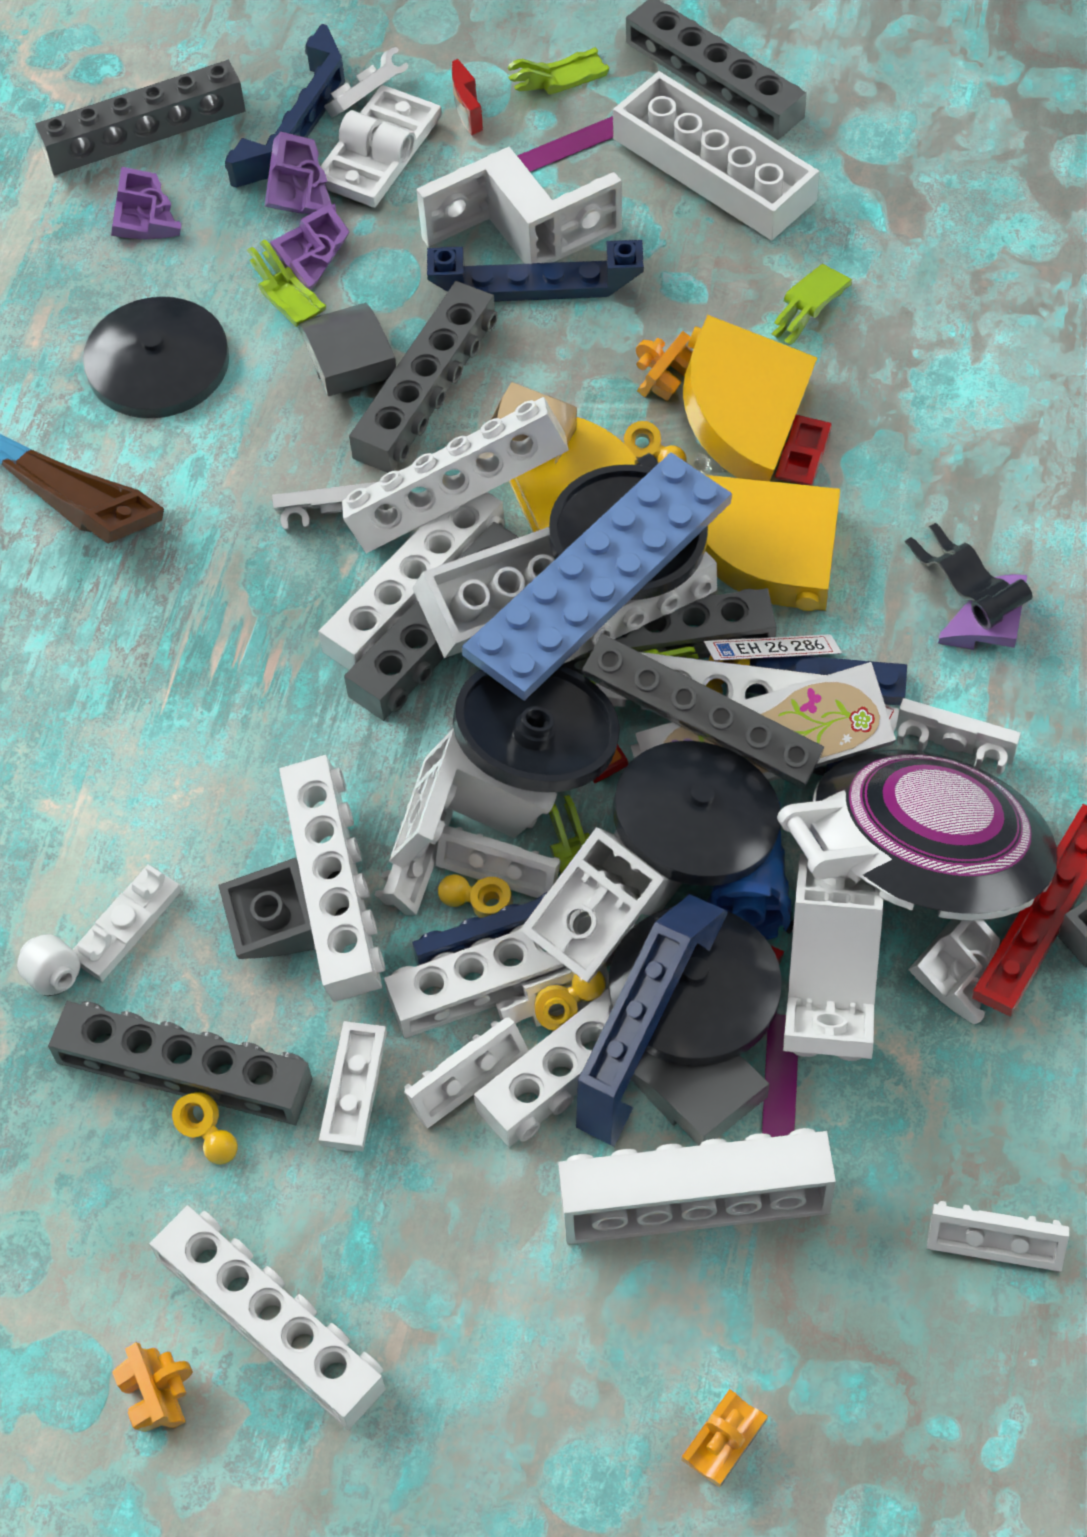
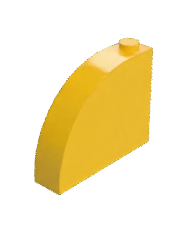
[683,314,817,481]
[509,417,637,532]
[705,475,840,611]

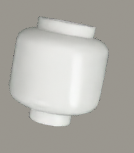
[17,934,81,997]

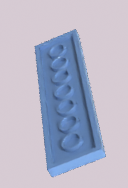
[462,452,732,701]

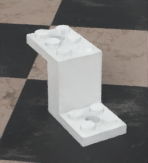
[416,147,622,264]
[389,729,557,868]
[520,827,682,983]
[783,853,883,1061]

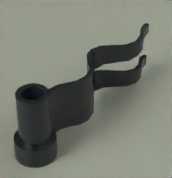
[904,523,1033,630]

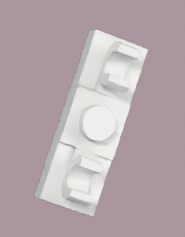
[272,482,385,530]
[896,698,1021,774]
[374,803,454,915]
[435,825,560,898]
[72,864,182,982]
[404,1017,529,1129]
[319,1021,387,1152]
[926,1201,1069,1272]

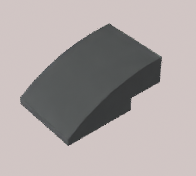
[299,302,396,397]
[218,857,349,959]
[631,1051,769,1146]

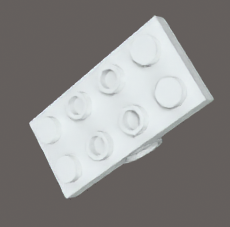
[320,85,442,208]

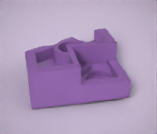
[264,132,336,214]
[111,167,181,239]
[270,204,349,290]
[938,574,1027,650]

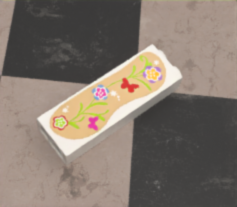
[631,662,896,782]

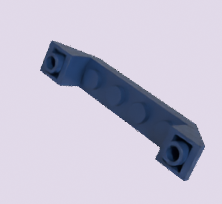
[225,24,345,188]
[427,240,644,302]
[576,894,728,1147]

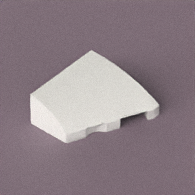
[908,919,1000,1024]

